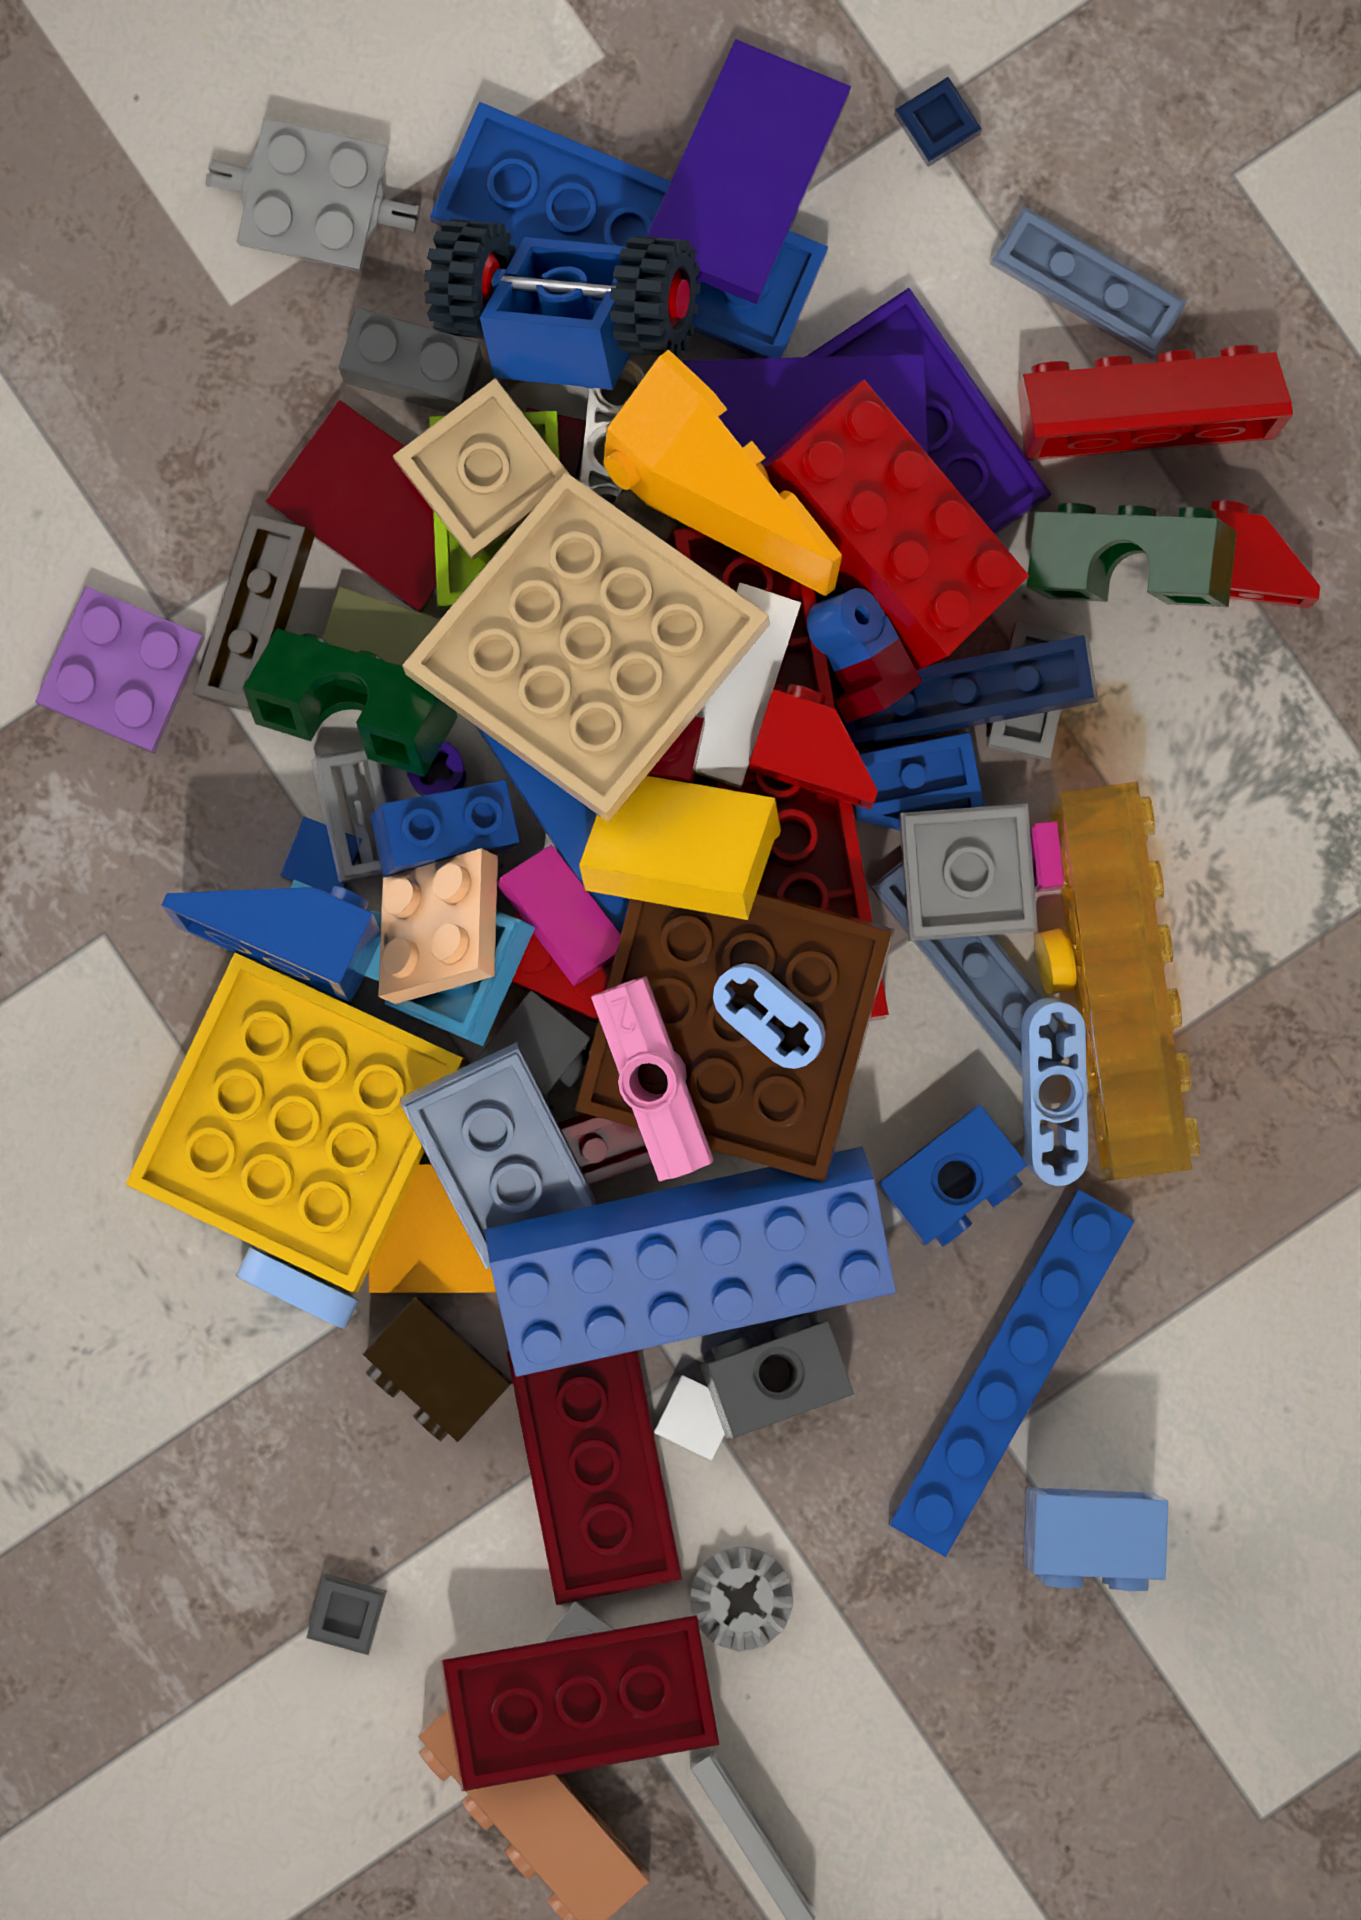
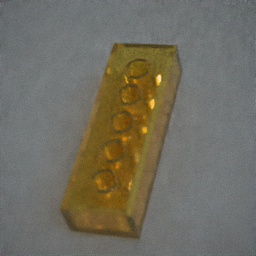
[1049,781,1200,1182]

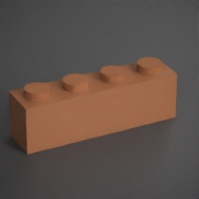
[418,1707,650,1920]

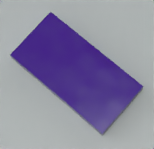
[646,39,851,304]
[805,288,1051,534]
[682,354,928,465]

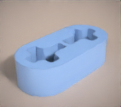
[713,963,826,1069]
[236,1247,359,1329]

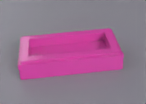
[497,844,621,986]

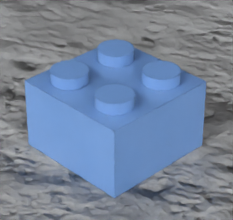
[1023,1487,1168,1591]

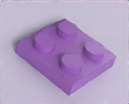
[35,586,205,754]

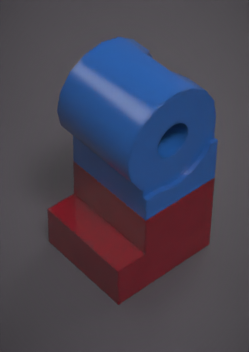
[807,588,922,723]

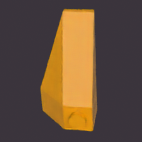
[603,350,842,596]

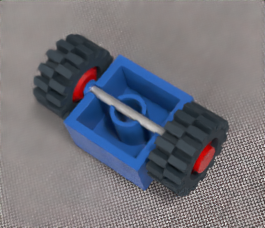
[424,219,700,390]

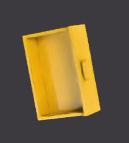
[579,776,781,920]

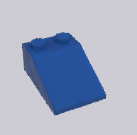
[161,886,381,1005]

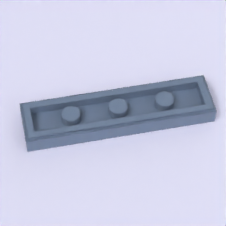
[870,862,1067,1077]

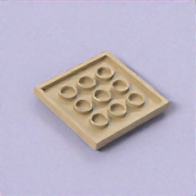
[402,472,770,822]

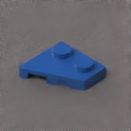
[853,731,984,831]

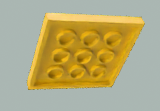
[125,953,467,1294]

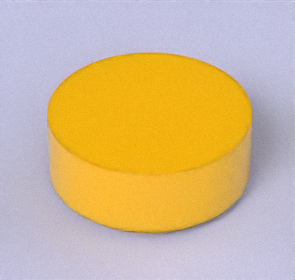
[1034,928,1077,995]

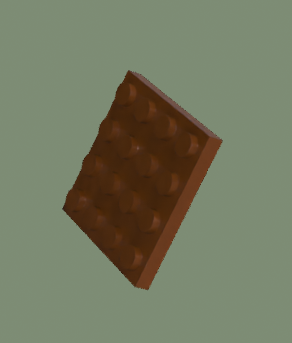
[575,891,895,1182]

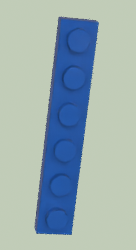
[888,1189,1135,1557]

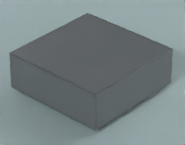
[306,1574,387,1655]

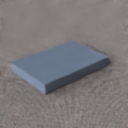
[400,1042,599,1269]

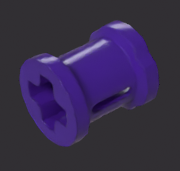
[407,741,467,796]

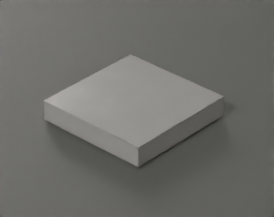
[899,804,1038,941]

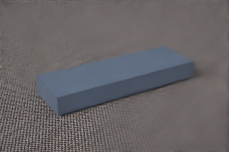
[990,207,1187,360]

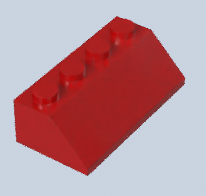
[1017,345,1293,461]

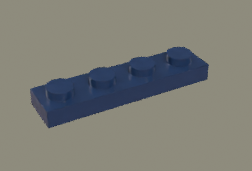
[836,635,1099,749]

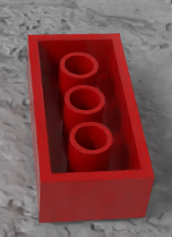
[763,379,1030,671]

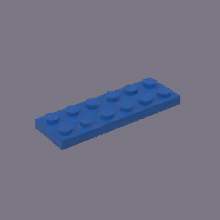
[430,101,828,359]

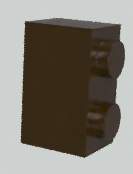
[362,1296,513,1442]

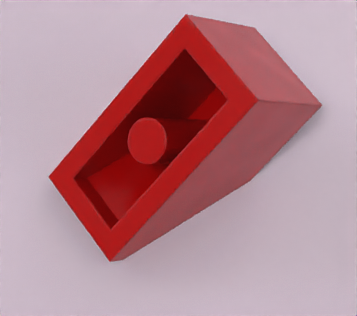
[1201,500,1321,609]
[748,684,878,810]

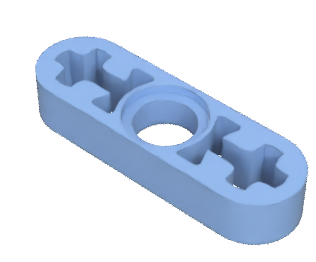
[1021,998,1088,1186]

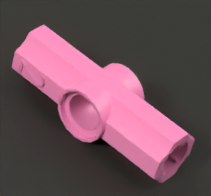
[591,976,714,1182]

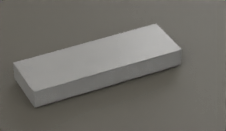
[690,1749,816,1920]

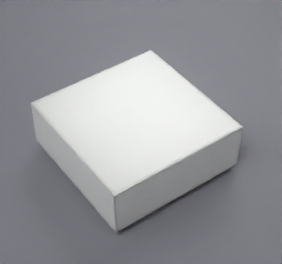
[654,1375,725,1461]

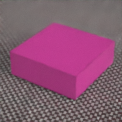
[1030,821,1065,893]

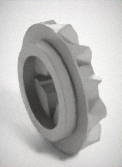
[690,1547,793,1652]

